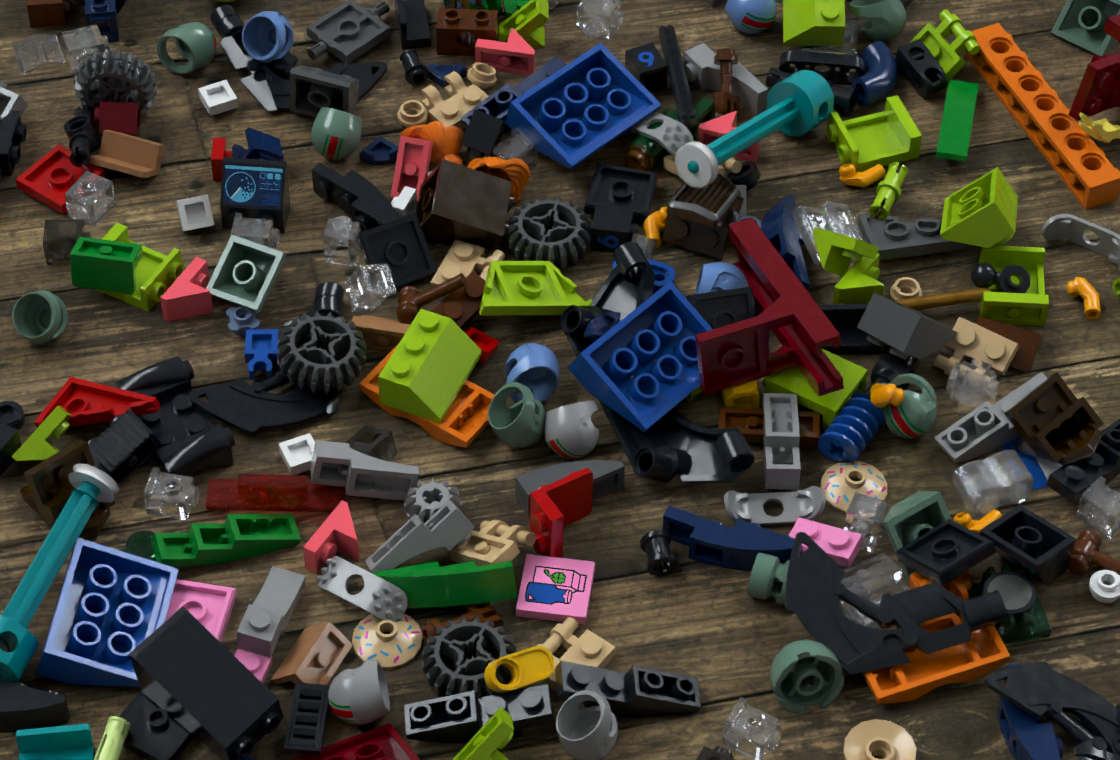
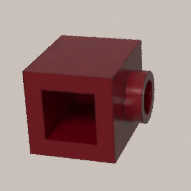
[94,101,141,135]

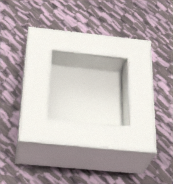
[198,80,238,116]
[391,186,417,218]
[176,194,214,231]
[278,433,315,476]

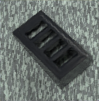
[284,683,331,756]

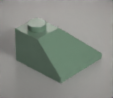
[1051,0,1120,57]
[206,234,287,313]
[883,491,952,584]

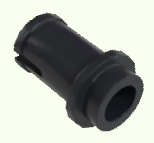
[400,49,428,86]

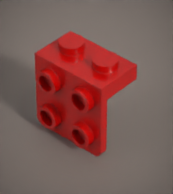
[529,468,593,558]

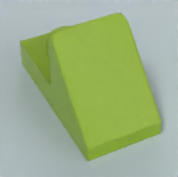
[499,0,549,48]
[813,227,879,277]
[832,253,884,305]
[12,406,72,461]
[452,707,514,760]

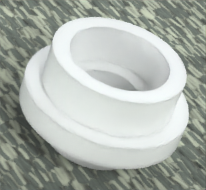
[1089,570,1120,603]

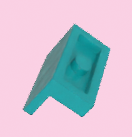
[16,724,95,760]

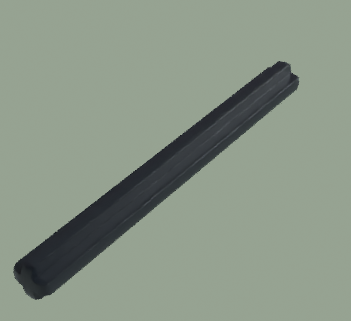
[659,25,697,127]

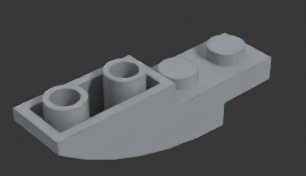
[934,372,1047,463]

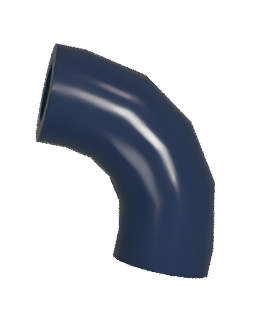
[851,41,897,107]

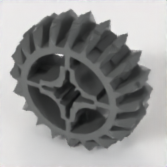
[74,48,157,115]
[507,196,591,270]
[277,311,367,394]
[422,616,518,698]

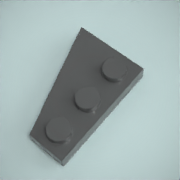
[858,214,967,261]

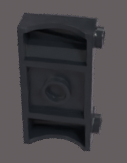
[116,356,235,490]

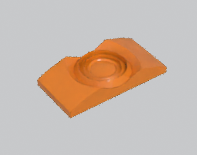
[359,345,506,448]
[862,613,1011,704]

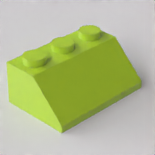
[783,0,845,46]
[940,167,1018,248]
[378,309,482,423]

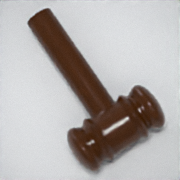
[397,273,467,325]
[1067,530,1120,575]

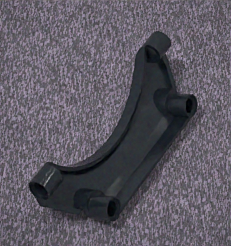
[560,242,755,483]

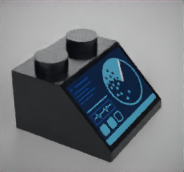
[220,157,291,233]
[979,504,1076,585]

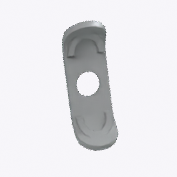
[625,112,693,156]
[1041,214,1120,270]
[724,486,826,526]
[317,556,408,621]

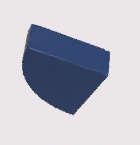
[426,63,467,89]
[359,136,399,165]
[583,312,621,341]

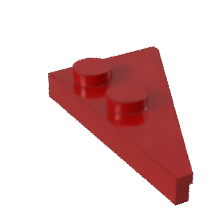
[33,377,161,428]

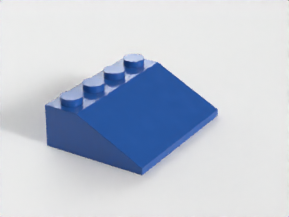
[505,42,662,169]
[568,281,713,432]
[35,538,179,687]

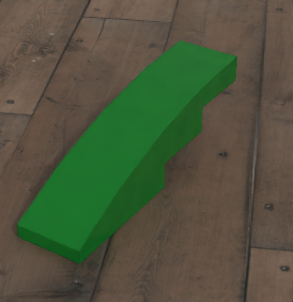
[935,79,979,162]
[152,513,301,567]
[372,561,517,608]

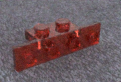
[205,474,345,513]

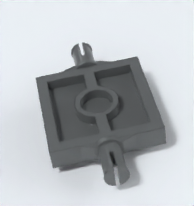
[307,0,391,63]

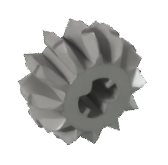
[404,478,462,523]

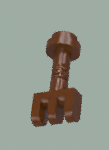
[714,48,740,118]
[421,602,503,642]

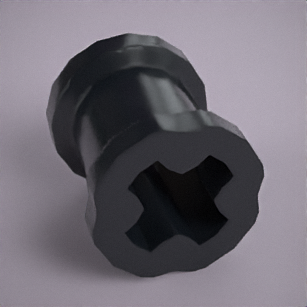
[640,530,678,577]

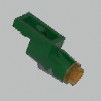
[624,98,715,171]

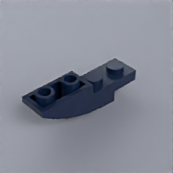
[461,56,566,133]
[760,194,811,289]
[662,506,802,571]
[997,664,1063,760]

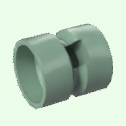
[747,552,790,606]

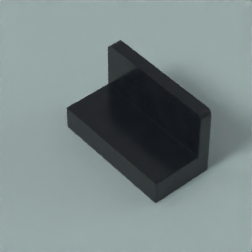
[394,0,431,50]
[818,304,881,355]

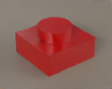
[211,138,233,182]
[465,327,500,363]

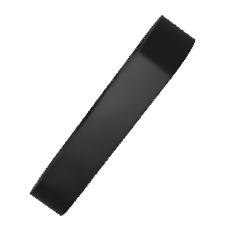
[779,51,866,85]

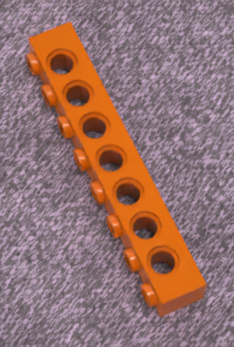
[964,23,1120,210]

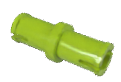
[869,162,908,220]

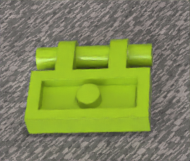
[910,9,981,82]

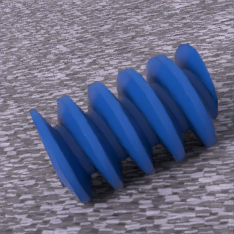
[818,392,885,462]

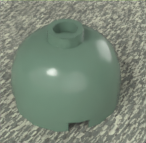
[770,639,844,713]

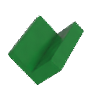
[70,237,142,294]

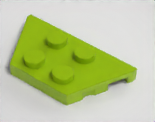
[479,261,593,316]

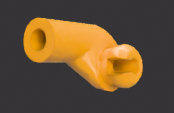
[839,163,886,188]
[643,207,669,249]
[1066,277,1101,320]
[870,383,905,408]
[953,509,1003,534]

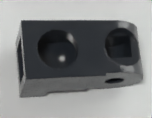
[895,39,947,97]

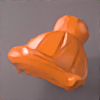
[399,121,465,166]
[467,157,531,203]

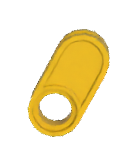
[484,646,555,693]

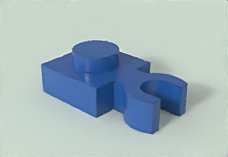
[244,329,280,380]

